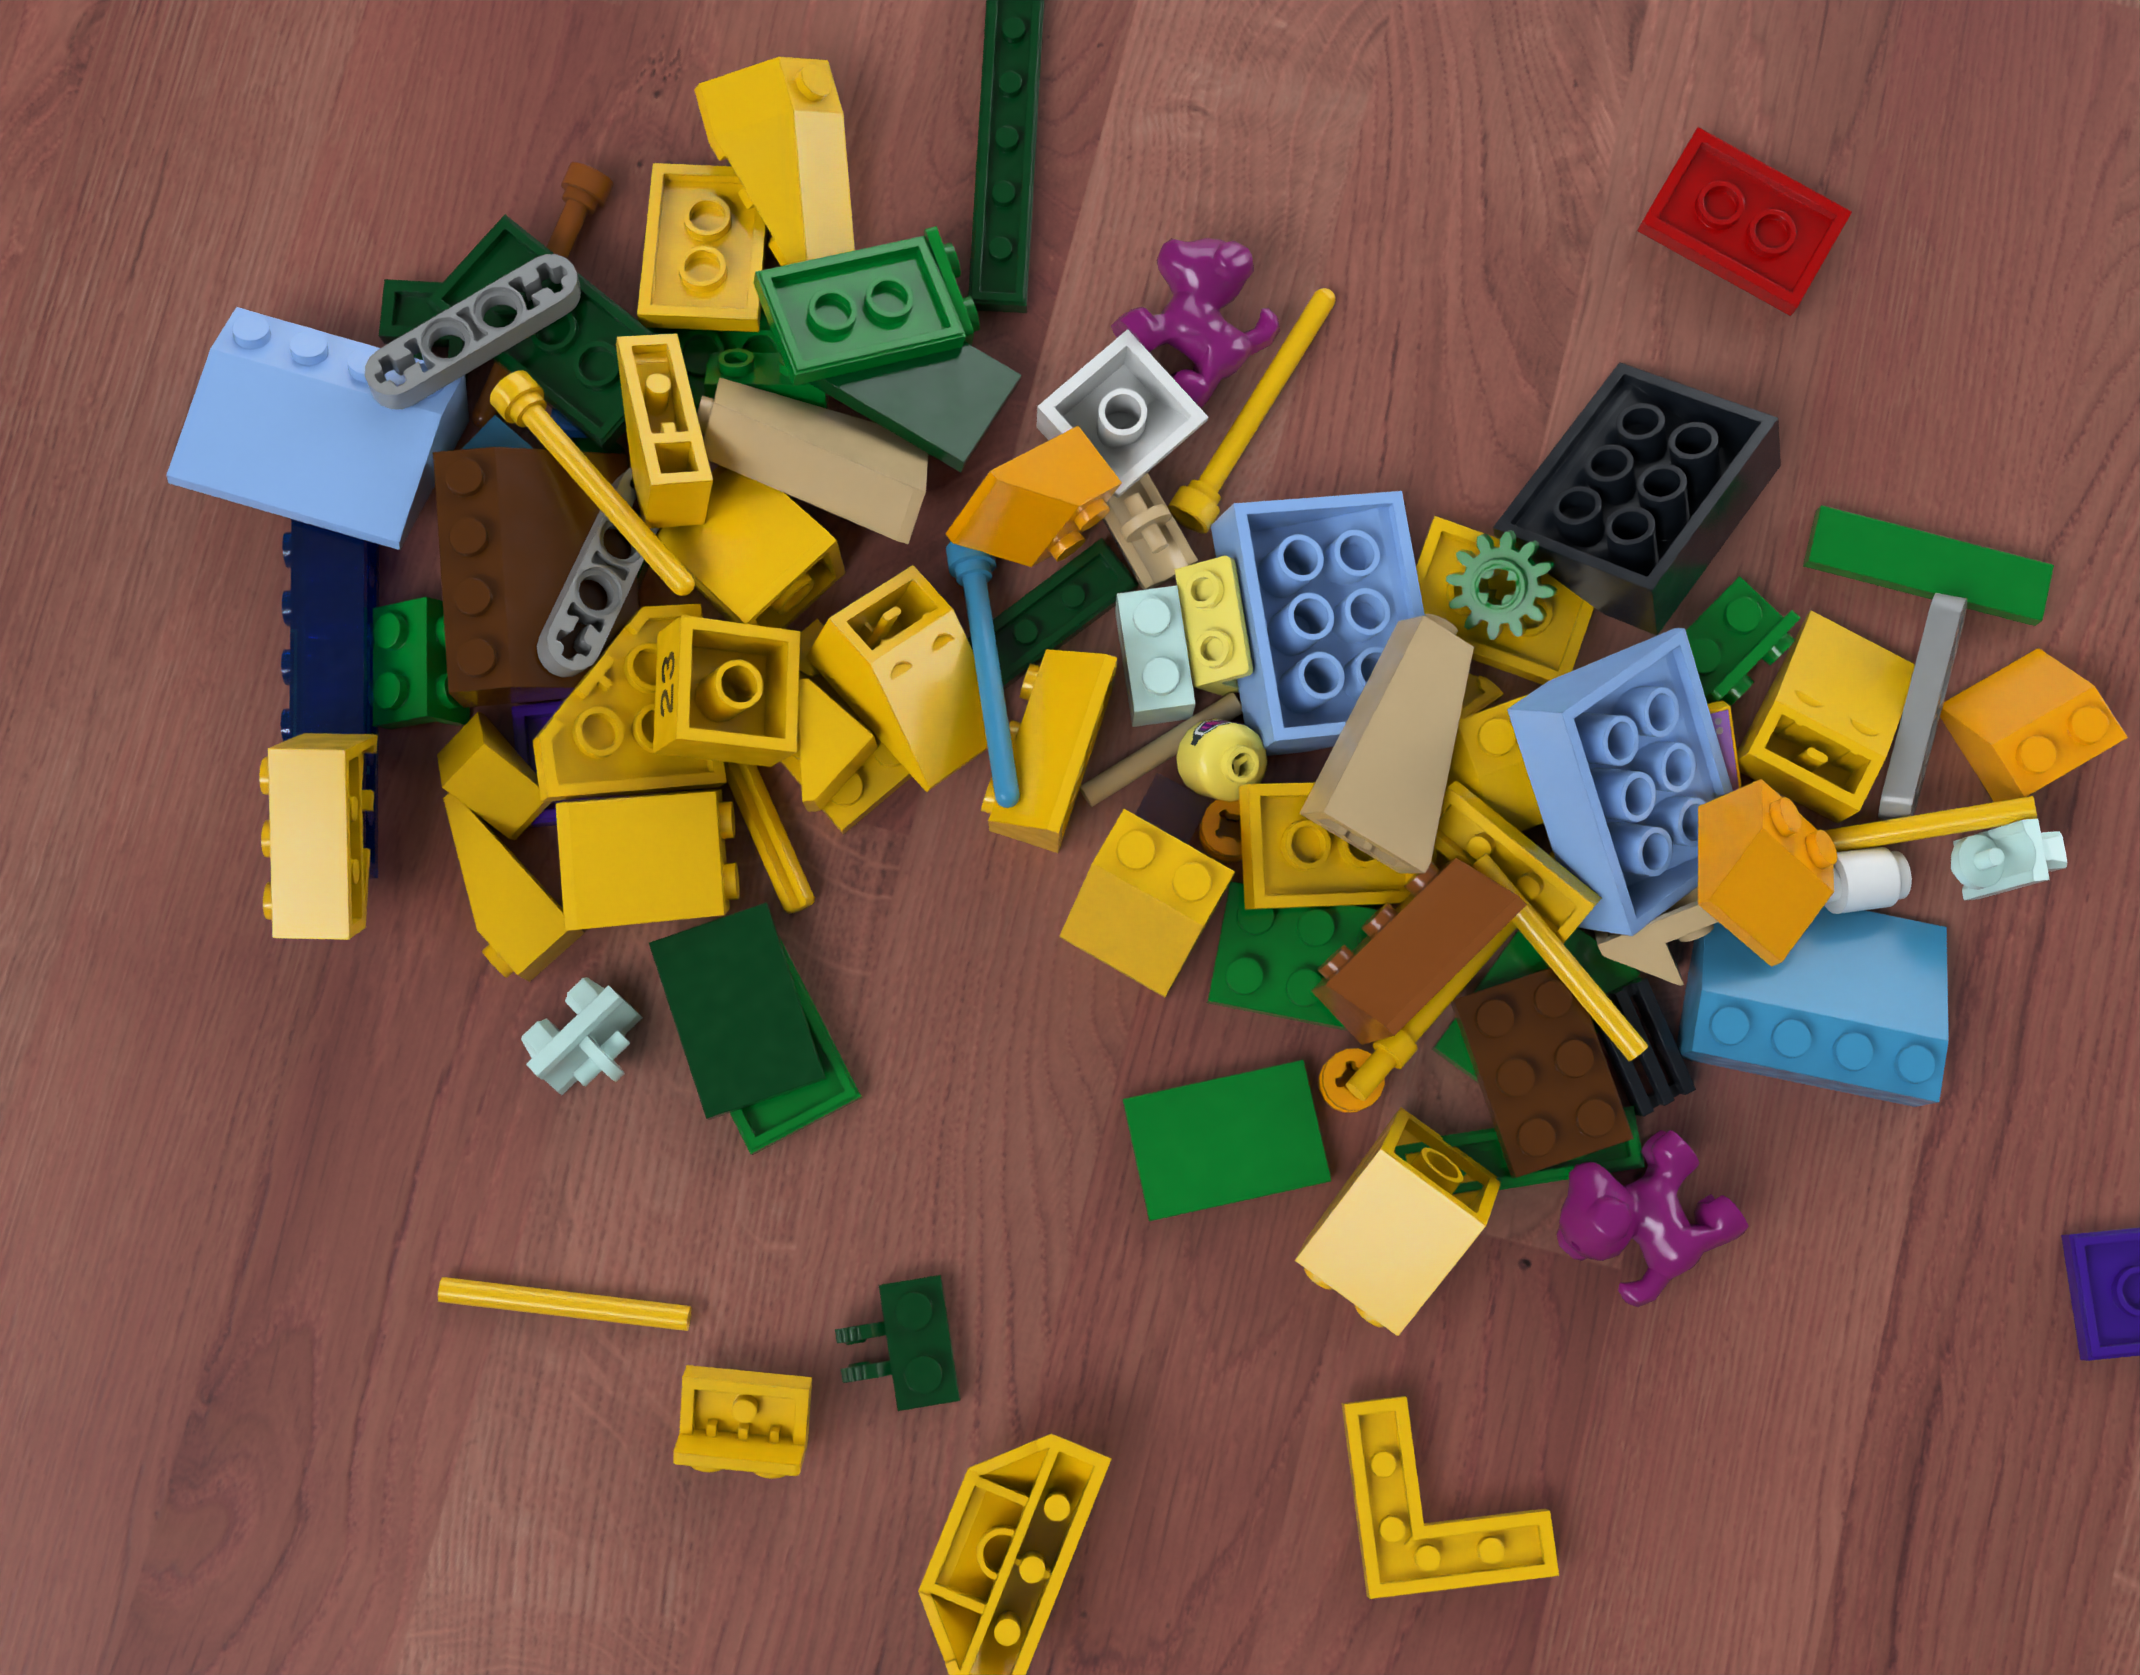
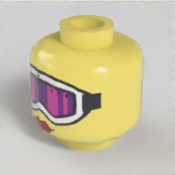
[1176,718,1267,802]

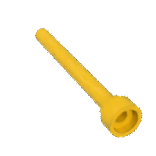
[1167,288,1336,534]
[490,370,695,596]

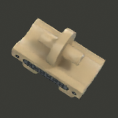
[1103,473,1198,590]

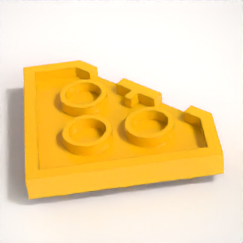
[533,604,727,802]

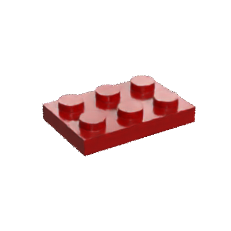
[1637,127,1852,316]

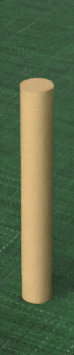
[1079,692,1242,807]

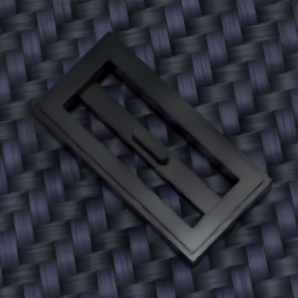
[1592,977,1696,1117]

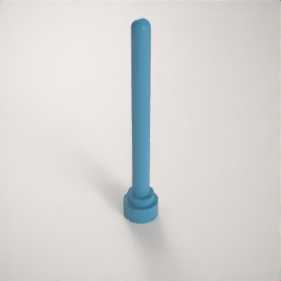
[946,542,1020,808]

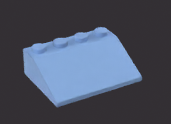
[166,307,469,550]
[1211,491,1425,756]
[1507,628,1733,936]

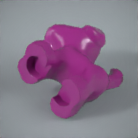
[1111,238,1280,408]
[1556,1130,1749,1307]

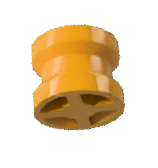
[1199,800,1242,863]
[1318,1048,1385,1113]

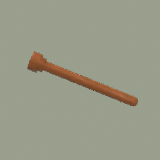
[471,162,614,429]

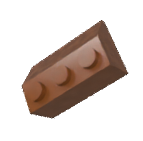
[1311,858,1527,1045]

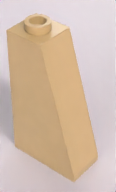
[697,377,928,544]
[1299,614,1474,873]

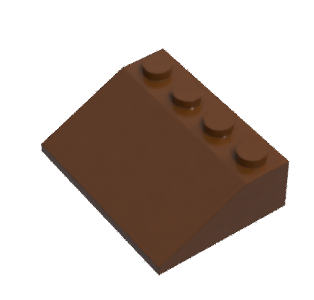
[433,447,640,708]

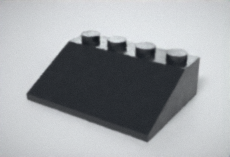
[1493,362,1781,636]

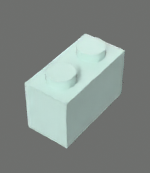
[1115,585,1195,727]

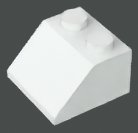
[1036,329,1209,498]

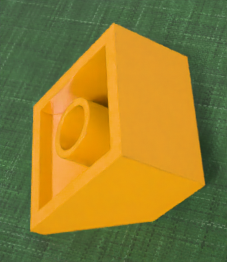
[945,426,1122,567]
[1940,648,2128,802]
[1698,779,1837,967]

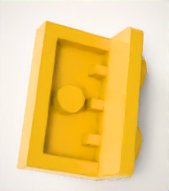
[673,1365,812,1479]

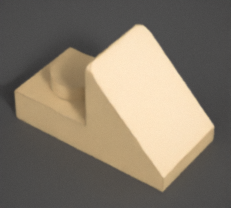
[1594,886,1718,986]

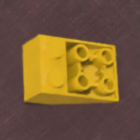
[806,565,988,792]
[1737,611,1915,824]

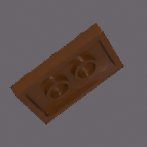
[1451,968,1634,1178]

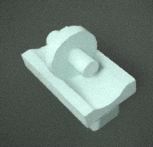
[1951,818,2068,900]
[521,977,643,1095]

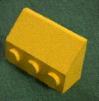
[981,649,1117,853]

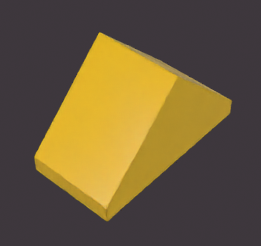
[798,678,878,812]
[437,712,552,840]

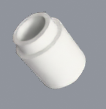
[1824,847,1912,914]

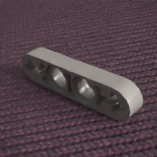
[365,254,581,409]
[537,467,659,677]
[1878,593,1967,820]

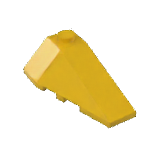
[694,57,855,266]

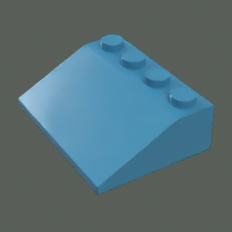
[1676,906,1949,1107]

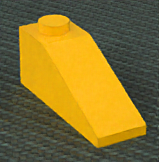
[616,334,713,529]
[443,793,585,982]

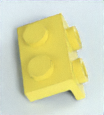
[1174,556,1253,696]

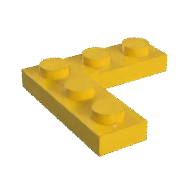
[1341,1396,1559,1599]

